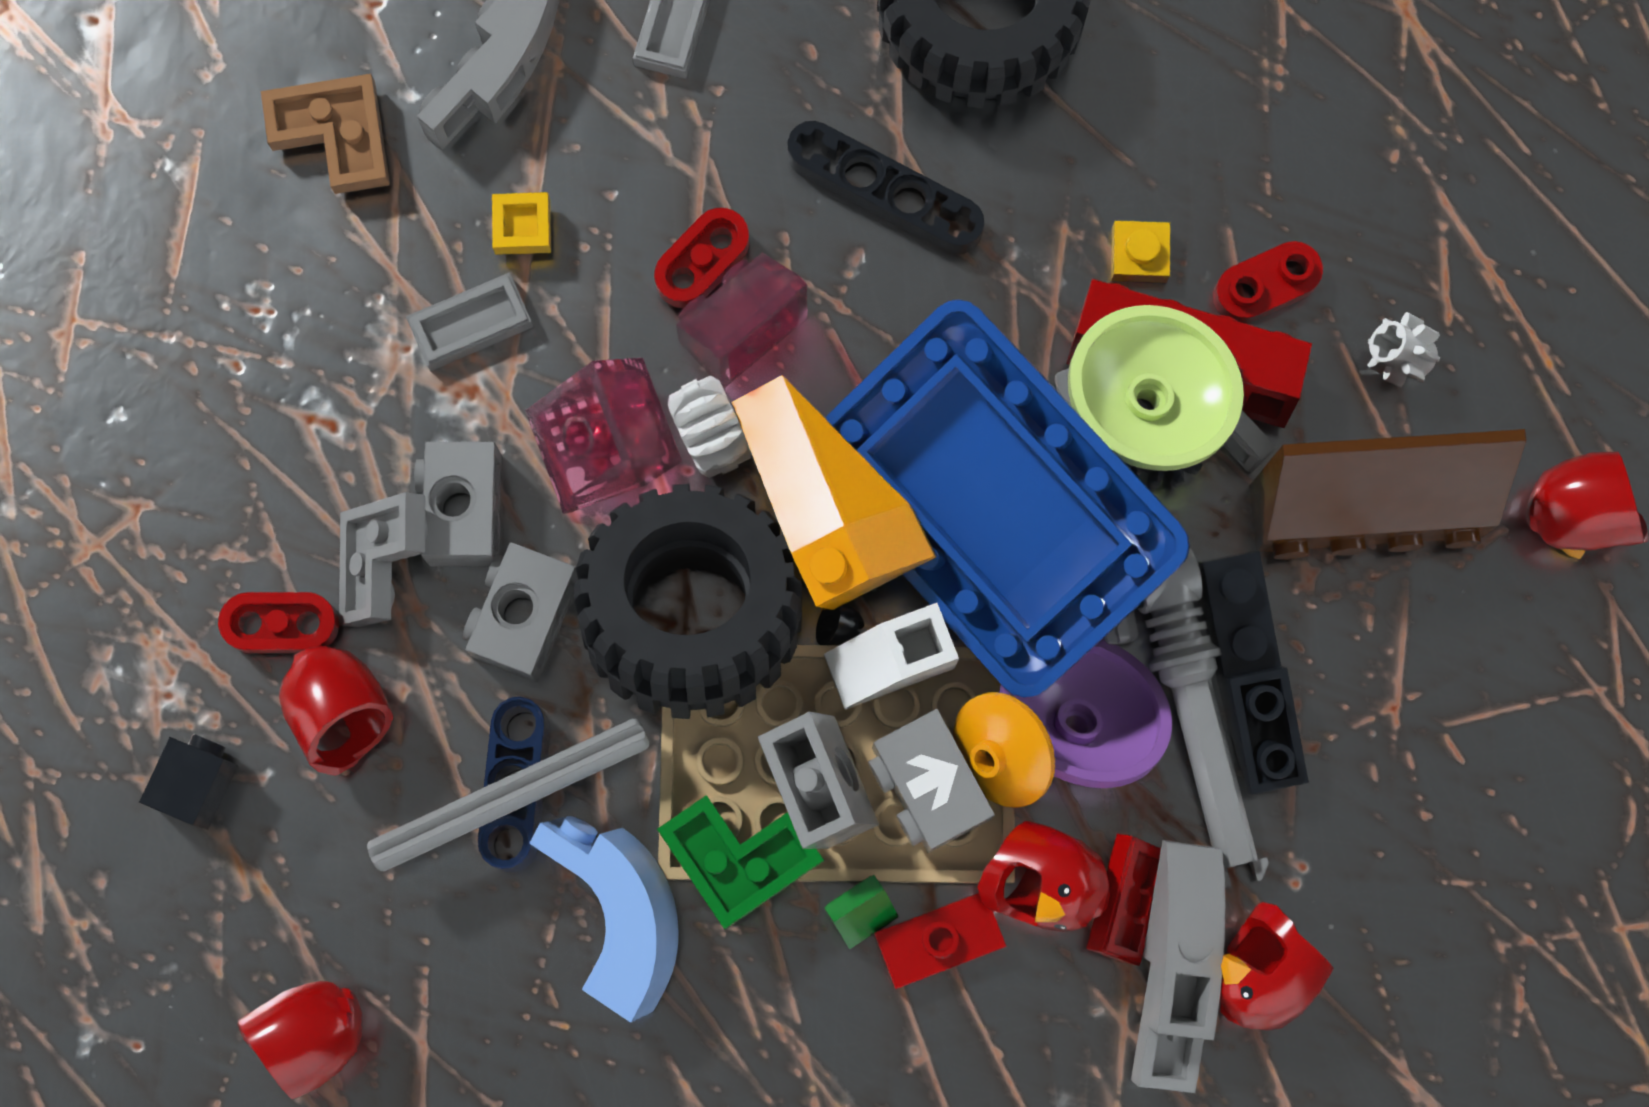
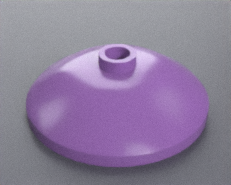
[999,639,1172,788]

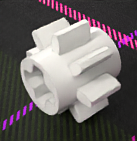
[1367,312,1440,388]

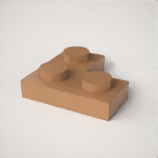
[261,74,390,194]

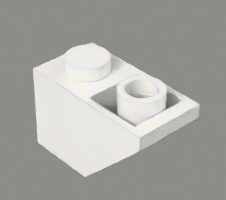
[824,603,959,710]

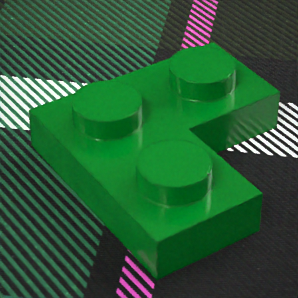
[657,795,824,930]

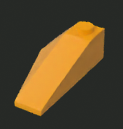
[732,375,936,610]

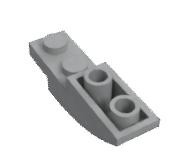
[417,0,560,150]
[1131,840,1225,1093]

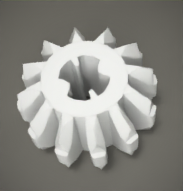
[668,375,751,478]

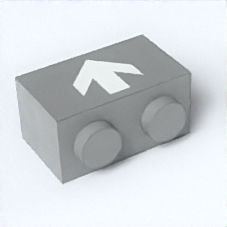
[868,709,995,853]

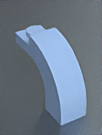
[529,816,679,1023]

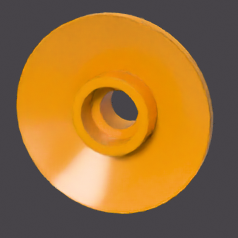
[953,692,1055,808]

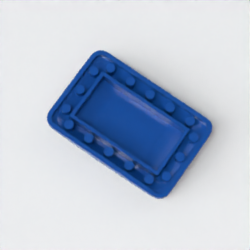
[825,299,1190,698]

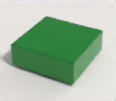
[824,875,899,949]

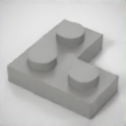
[339,492,428,628]

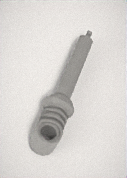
[1137,548,1269,889]

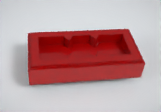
[1086,834,1161,966]
[874,893,1007,990]

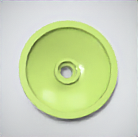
[1068,305,1244,471]

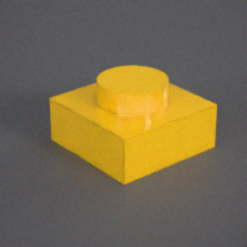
[492,192,551,255]
[1111,221,1170,283]

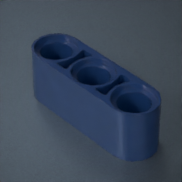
[478,697,551,873]

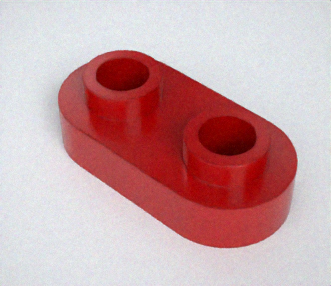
[654,208,749,308]
[1213,241,1323,324]
[218,592,339,653]

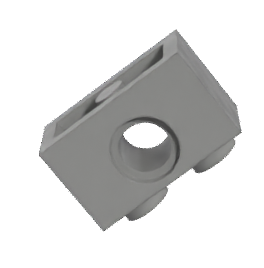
[414,442,502,567]
[463,542,578,683]
[758,711,879,849]

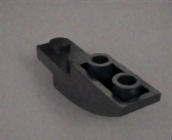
[1198,551,1309,795]

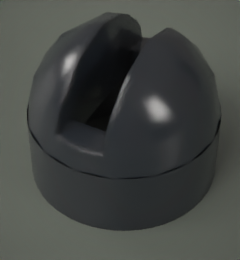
[816,604,865,646]

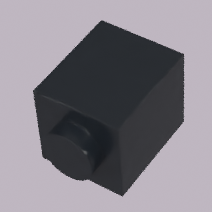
[139,734,238,830]

